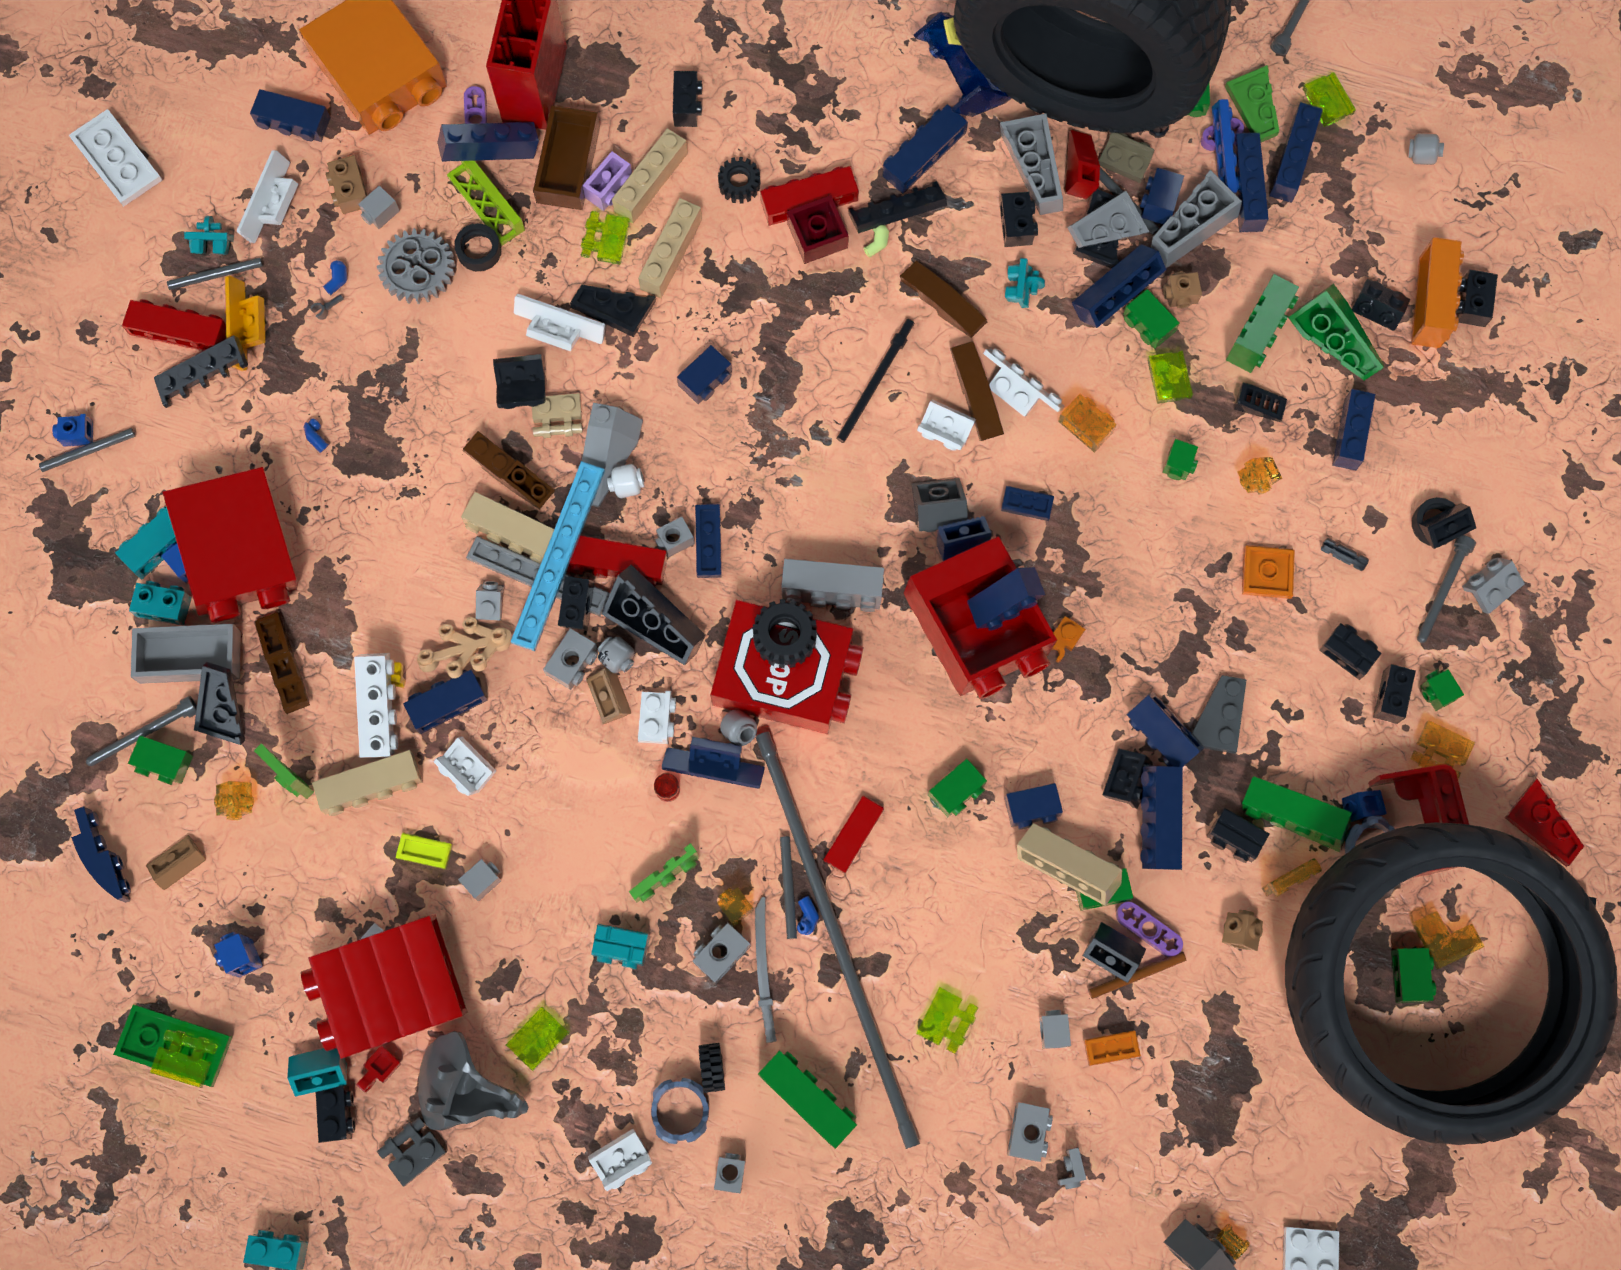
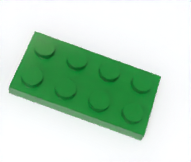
[113,1004,232,1087]

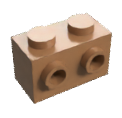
[325,155,367,214]

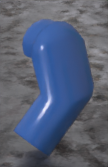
[323,260,347,296]
[303,418,329,453]
[797,896,819,935]

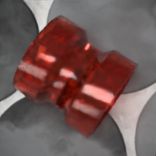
[654,773,680,802]

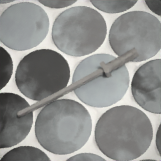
[755,897,777,1043]

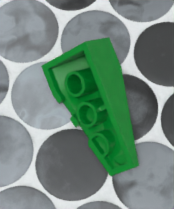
[1288,283,1385,381]

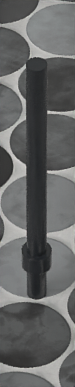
[836,319,915,443]

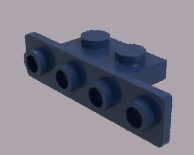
[662,737,765,789]

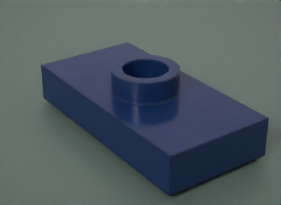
[1001,486,1054,521]

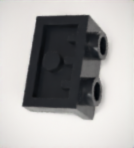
[1103,748,1153,809]
[315,1085,356,1143]

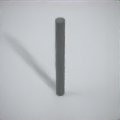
[1099,167,1159,235]
[167,257,263,290]
[39,428,135,472]
[780,836,797,939]

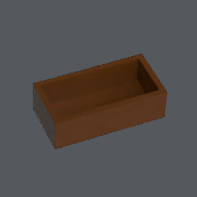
[533,105,600,210]

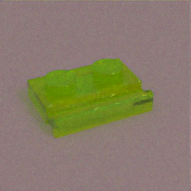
[1303,72,1356,127]
[1147,350,1193,404]
[506,1007,570,1071]

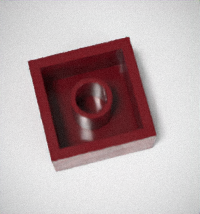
[787,195,849,264]

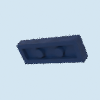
[695,504,722,578]

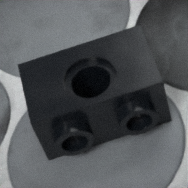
[558,576,594,631]
[1373,664,1416,724]

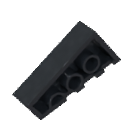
[601,565,706,665]

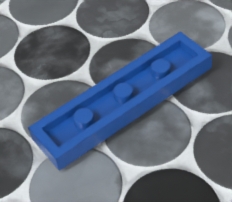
[1212,99,1239,194]

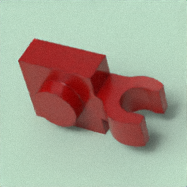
[356,1046,402,1093]

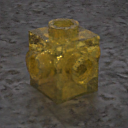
[1237,457,1283,495]
[214,781,254,820]

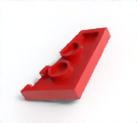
[1504,779,1584,867]

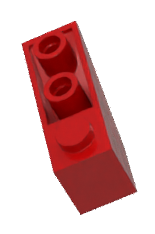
[1065,130,1100,199]

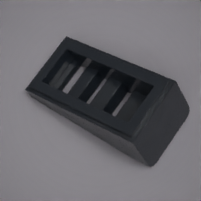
[1234,382,1287,422]

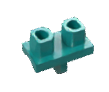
[184,216,234,255]
[1005,258,1045,308]

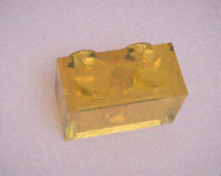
[1058,394,1117,453]

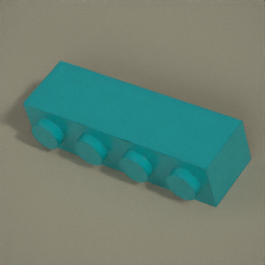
[115,506,177,580]

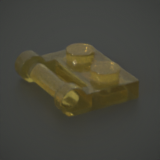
[1262,858,1322,897]

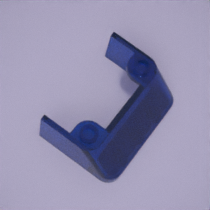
[914,12,1012,117]

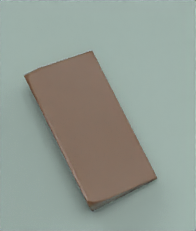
[586,668,631,724]
[146,835,205,890]

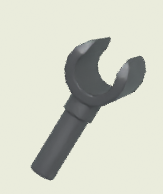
[310,295,344,320]

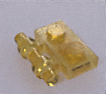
[1410,720,1475,779]

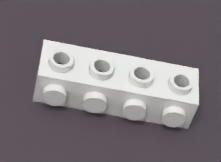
[354,653,398,758]

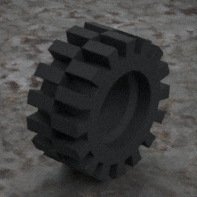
[718,157,761,204]
[698,1043,725,1093]

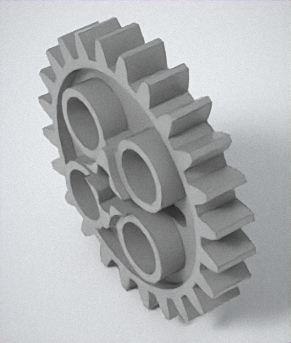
[377,228,456,304]

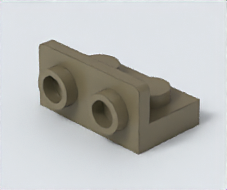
[1099,133,1155,183]

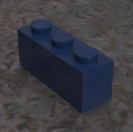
[250,89,331,142]
[1332,389,1376,471]
[967,567,1046,631]
[403,670,488,734]
[1127,692,1204,767]

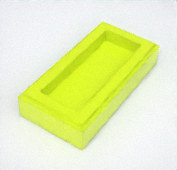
[395,833,452,869]

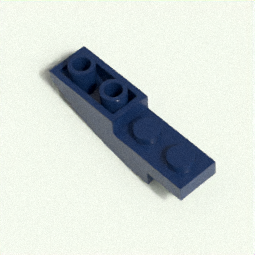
[71,806,131,903]

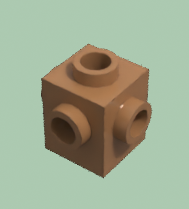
[1163,272,1202,309]
[1222,910,1263,951]

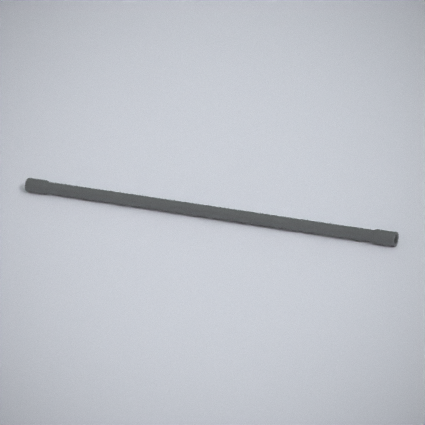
[755,732,920,1149]

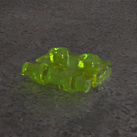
[581,211,630,265]
[916,987,979,1054]
[150,1029,217,1088]

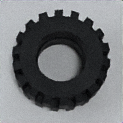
[753,599,817,668]

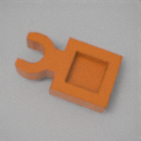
[1047,616,1086,663]

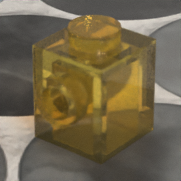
[717,887,754,926]

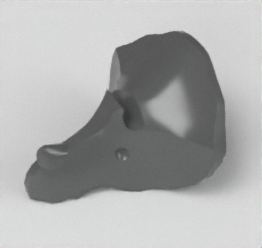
[418,1031,529,1130]

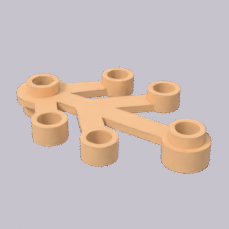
[417,617,512,678]

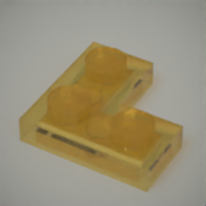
[1412,911,1485,969]

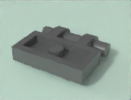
[377,1117,447,1187]

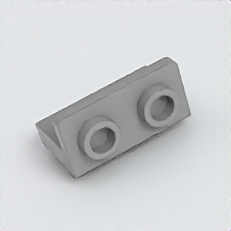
[1462,558,1525,614]

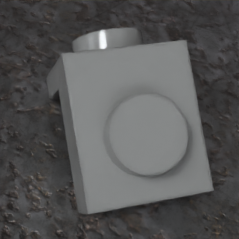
[476,581,504,621]

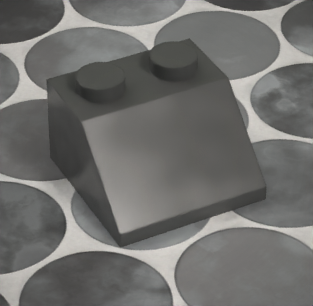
[911,478,968,532]

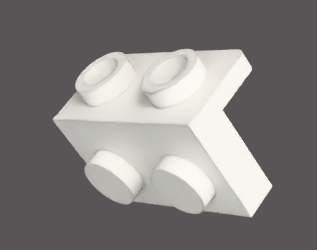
[917,399,976,451]
[434,737,496,796]
[588,1129,652,1191]

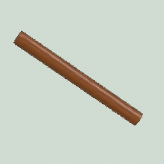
[1088,951,1187,999]

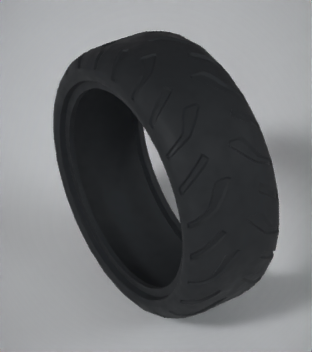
[1285,822,1618,1145]

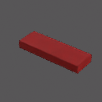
[823,796,884,874]

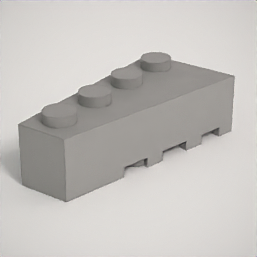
[1000,114,1063,215]
[1151,170,1242,268]

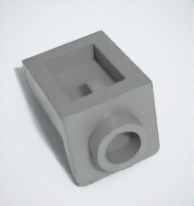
[1057,1148,1087,1190]

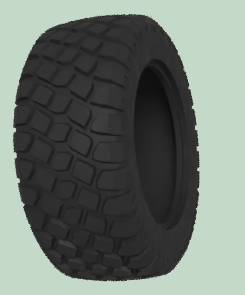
[953,0,1231,133]

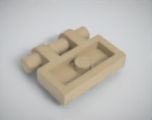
[532,393,582,439]

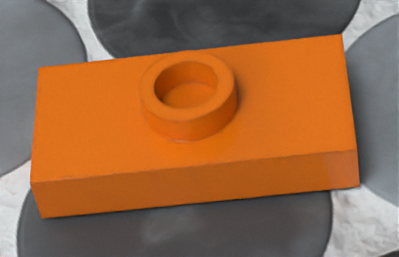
[1083,1030,1141,1066]

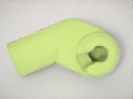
[863,225,889,258]

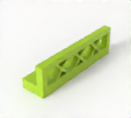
[447,161,525,246]

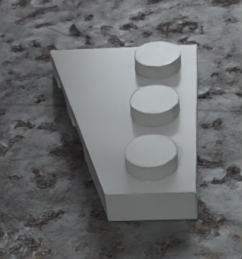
[1067,191,1149,248]

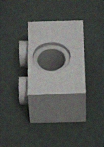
[543,628,598,690]
[693,923,751,984]
[1007,1102,1053,1162]

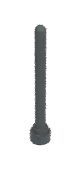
[1271,0,1310,55]
[1417,535,1476,643]
[86,696,197,766]

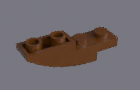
[462,431,555,510]

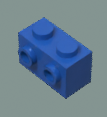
[214,932,263,978]

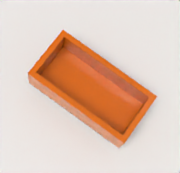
[1411,237,1464,348]

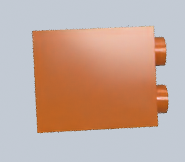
[299,0,447,135]

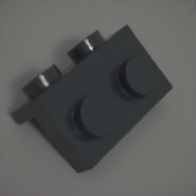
[1352,279,1410,331]

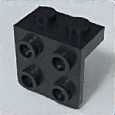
[493,354,546,409]

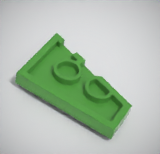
[1225,65,1279,143]
[254,743,314,799]
[629,843,699,903]

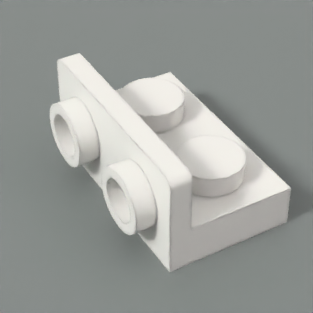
[638,690,676,744]

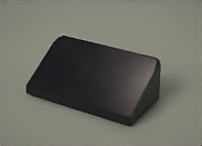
[1419,503,1477,549]

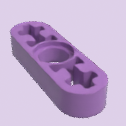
[464,86,487,124]
[1116,902,1183,957]

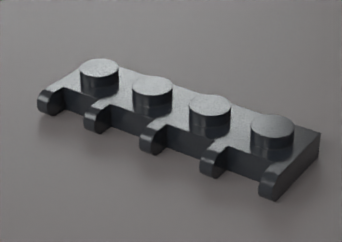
[848,181,947,233]
[153,335,248,408]

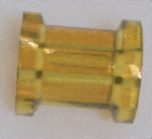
[1216,1224,1250,1260]

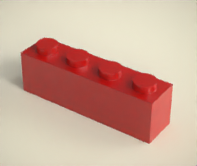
[760,166,859,226]
[122,299,226,351]
[567,536,668,586]

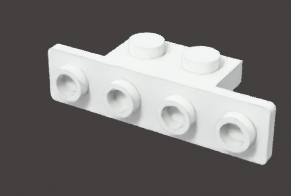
[237,150,298,243]
[514,294,606,352]
[983,348,1065,417]

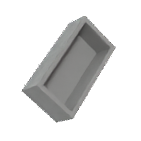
[781,559,884,612]
[131,624,241,684]

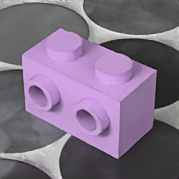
[583,151,632,211]

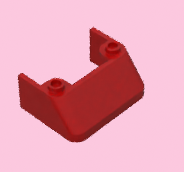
[1368,764,1469,878]

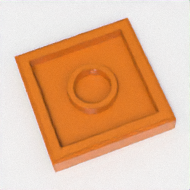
[1242,545,1295,599]

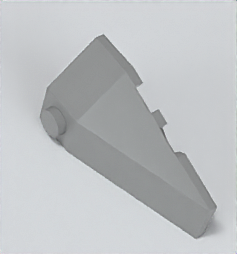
[582,403,643,507]

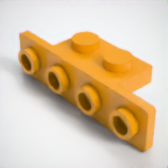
[225,275,266,371]

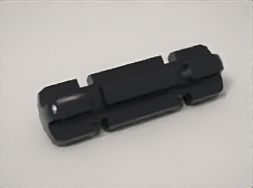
[1321,538,1369,571]

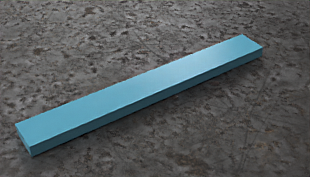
[511,461,605,651]

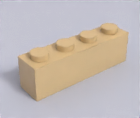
[612,128,688,224]
[638,198,702,299]
[461,492,554,564]
[312,750,423,816]
[1017,823,1122,906]

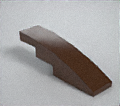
[900,261,988,338]
[950,341,1004,441]
[254,612,310,714]

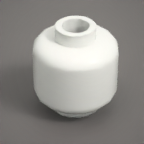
[607,464,645,498]

